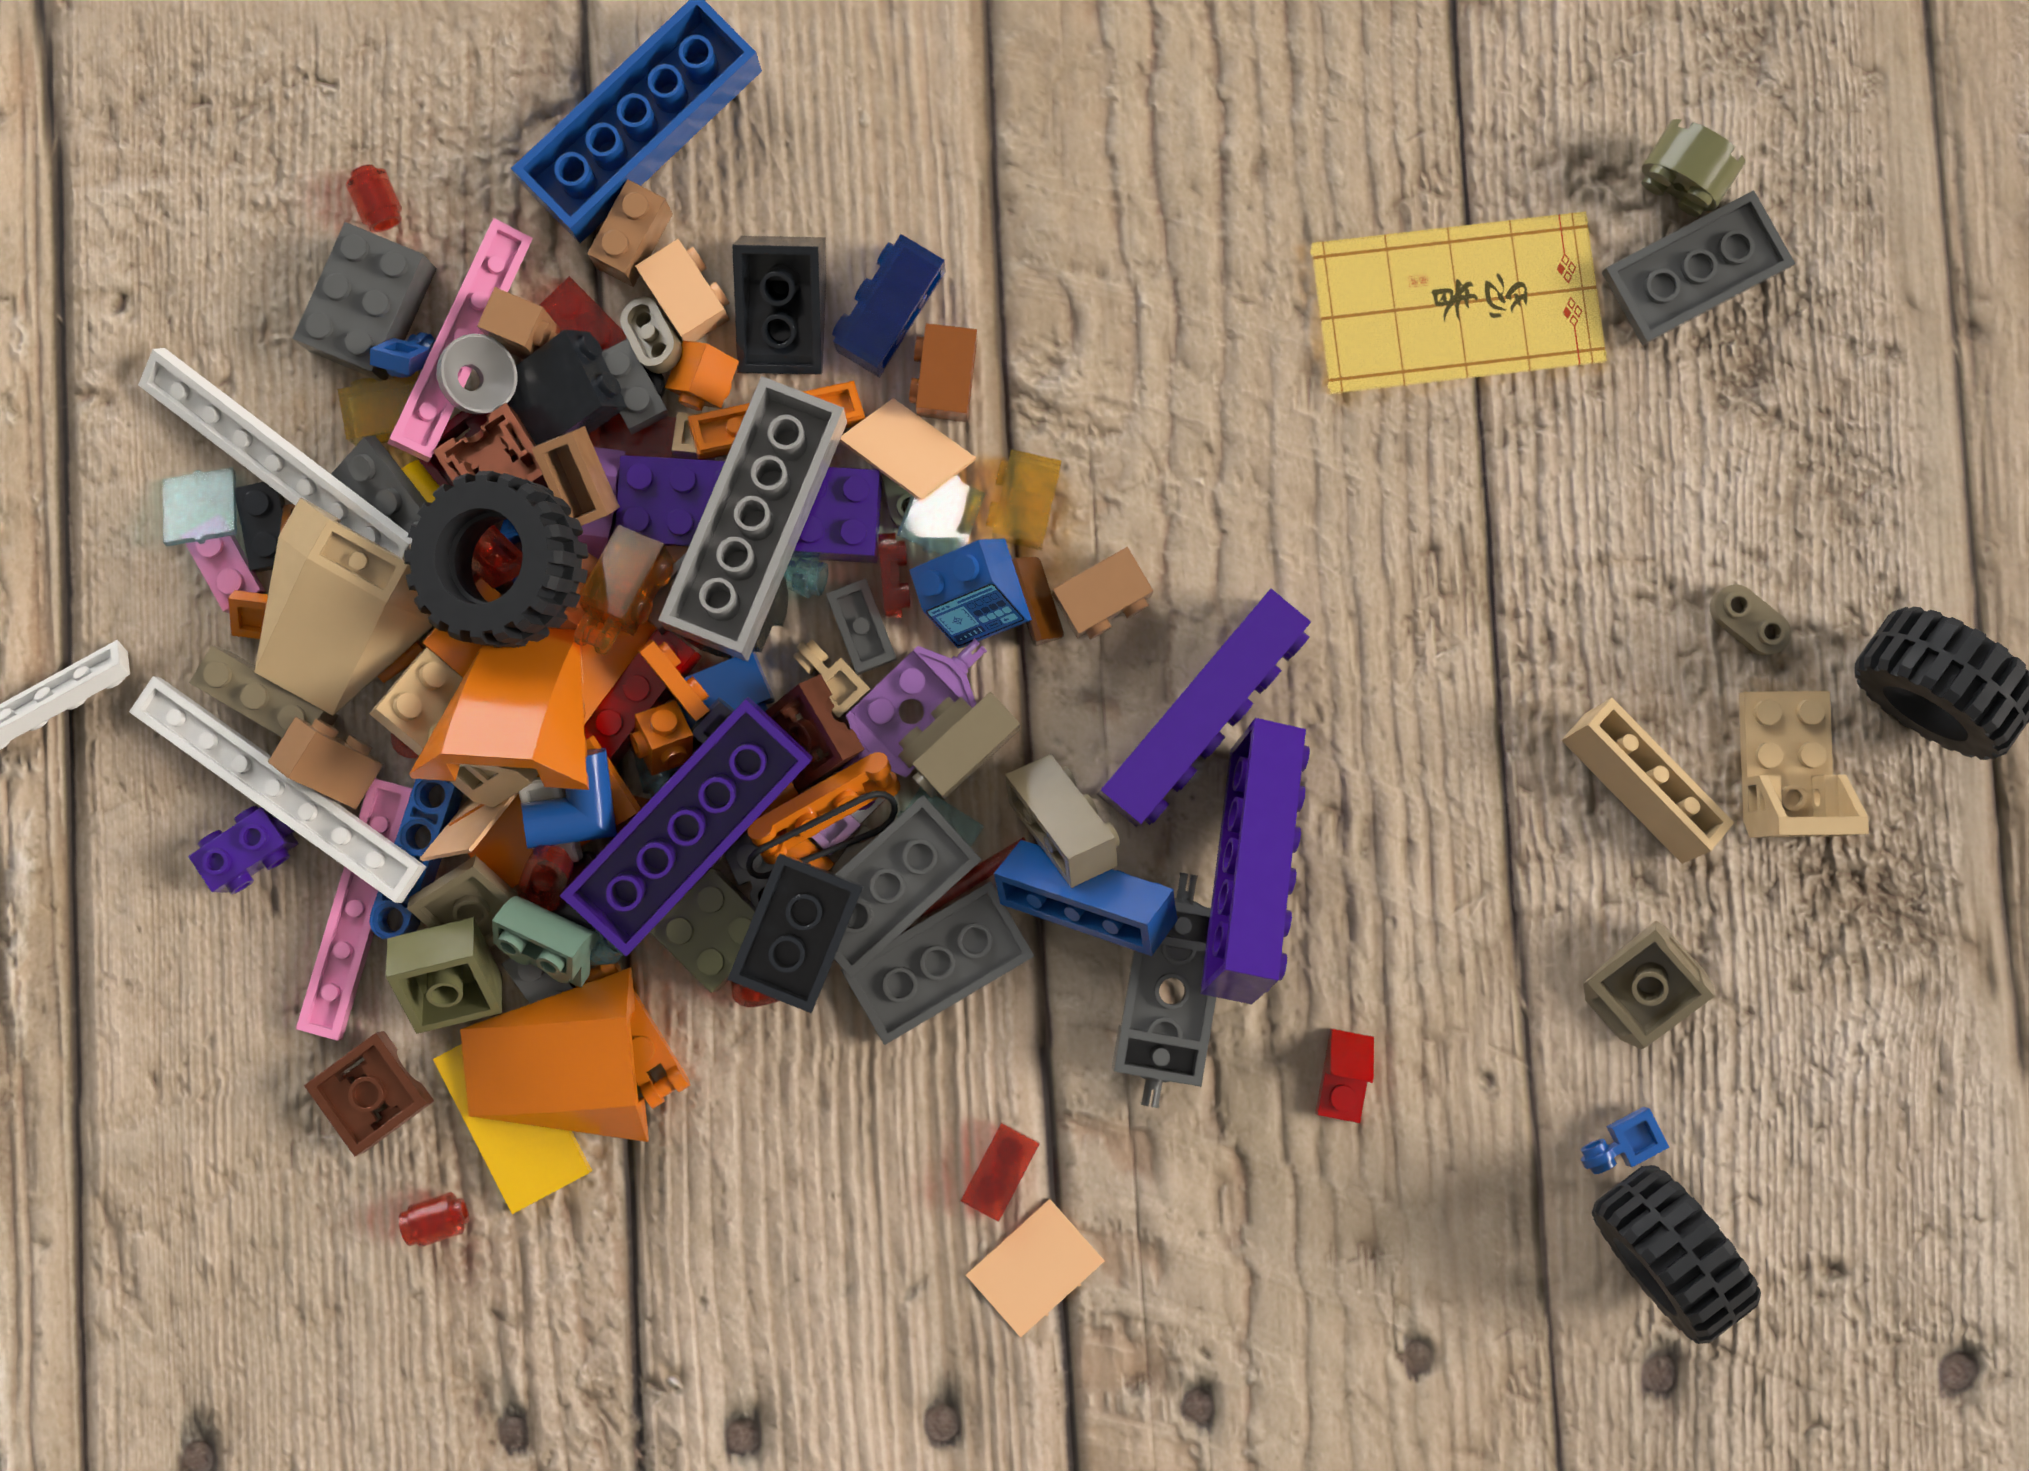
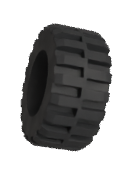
[404,471,588,648]
[1855,606,2029,760]
[1592,1165,1761,1344]

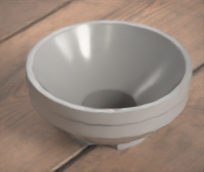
[437,333,517,414]

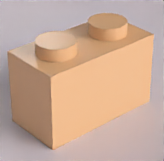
[635,239,730,342]

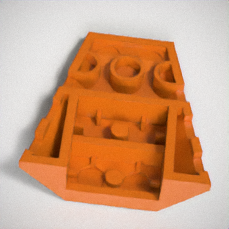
[409,628,589,790]
[460,967,649,1142]

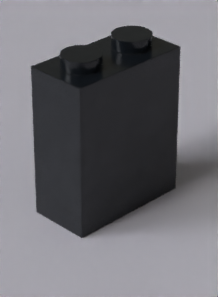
[507,329,627,449]

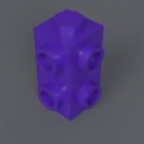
[188,805,299,895]

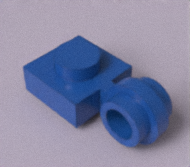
[370,332,436,377]
[1581,1107,1669,1175]

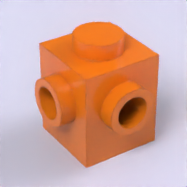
[665,341,739,411]
[630,700,693,776]

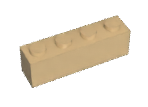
[1561,698,1734,864]

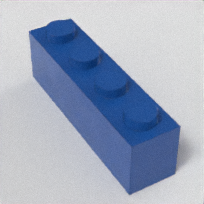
[994,840,1178,956]

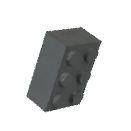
[292,222,437,383]

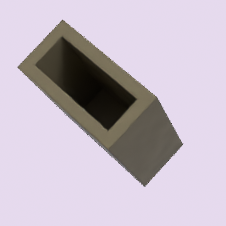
[912,691,1020,800]

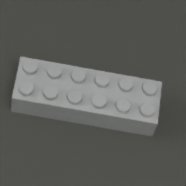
[658,376,847,662]

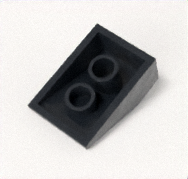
[732,236,827,375]

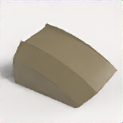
[1583,921,1715,1049]

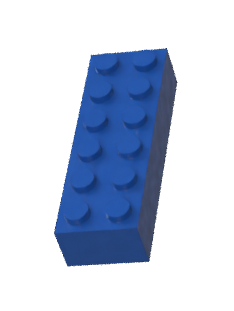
[511,0,762,243]

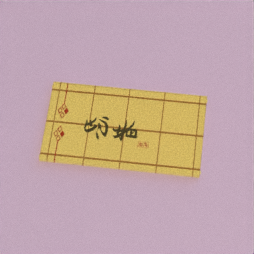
[1310,211,1607,394]

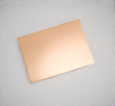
[839,398,976,502]
[420,792,519,861]
[966,1198,1105,1338]

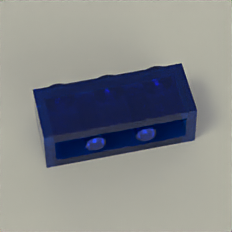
[832,234,946,378]

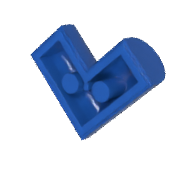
[521,748,617,849]

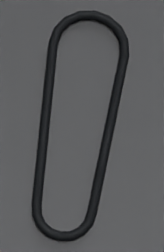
[746,791,898,879]

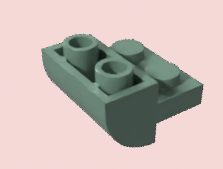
[492,896,599,988]

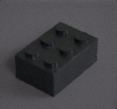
[727,853,864,1013]

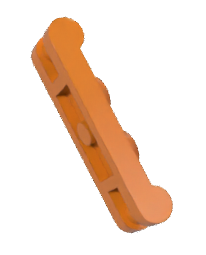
[747,752,901,864]
[576,953,691,1109]

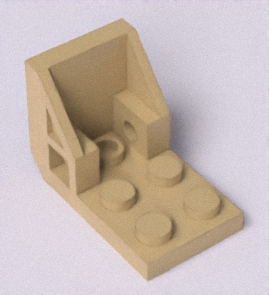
[369,647,538,808]
[1739,691,1869,838]

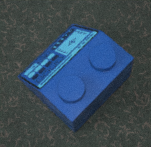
[909,539,1032,649]

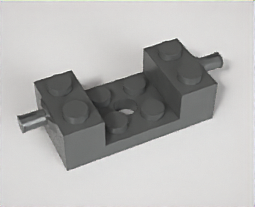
[1112,872,1216,1108]

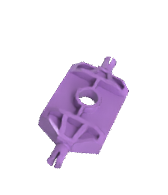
[836,638,987,777]

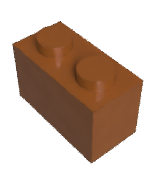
[909,323,977,422]

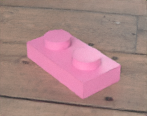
[182,517,266,613]

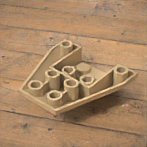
[254,498,433,716]

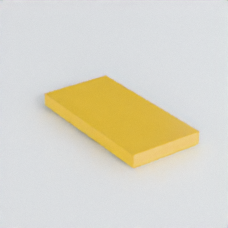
[433,1044,592,1214]

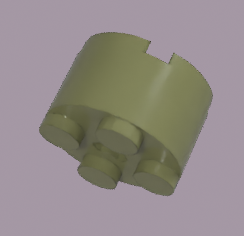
[1641,119,1745,217]

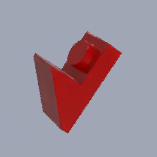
[1315,1028,1374,1123]

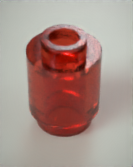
[346,164,402,232]
[399,1192,469,1247]

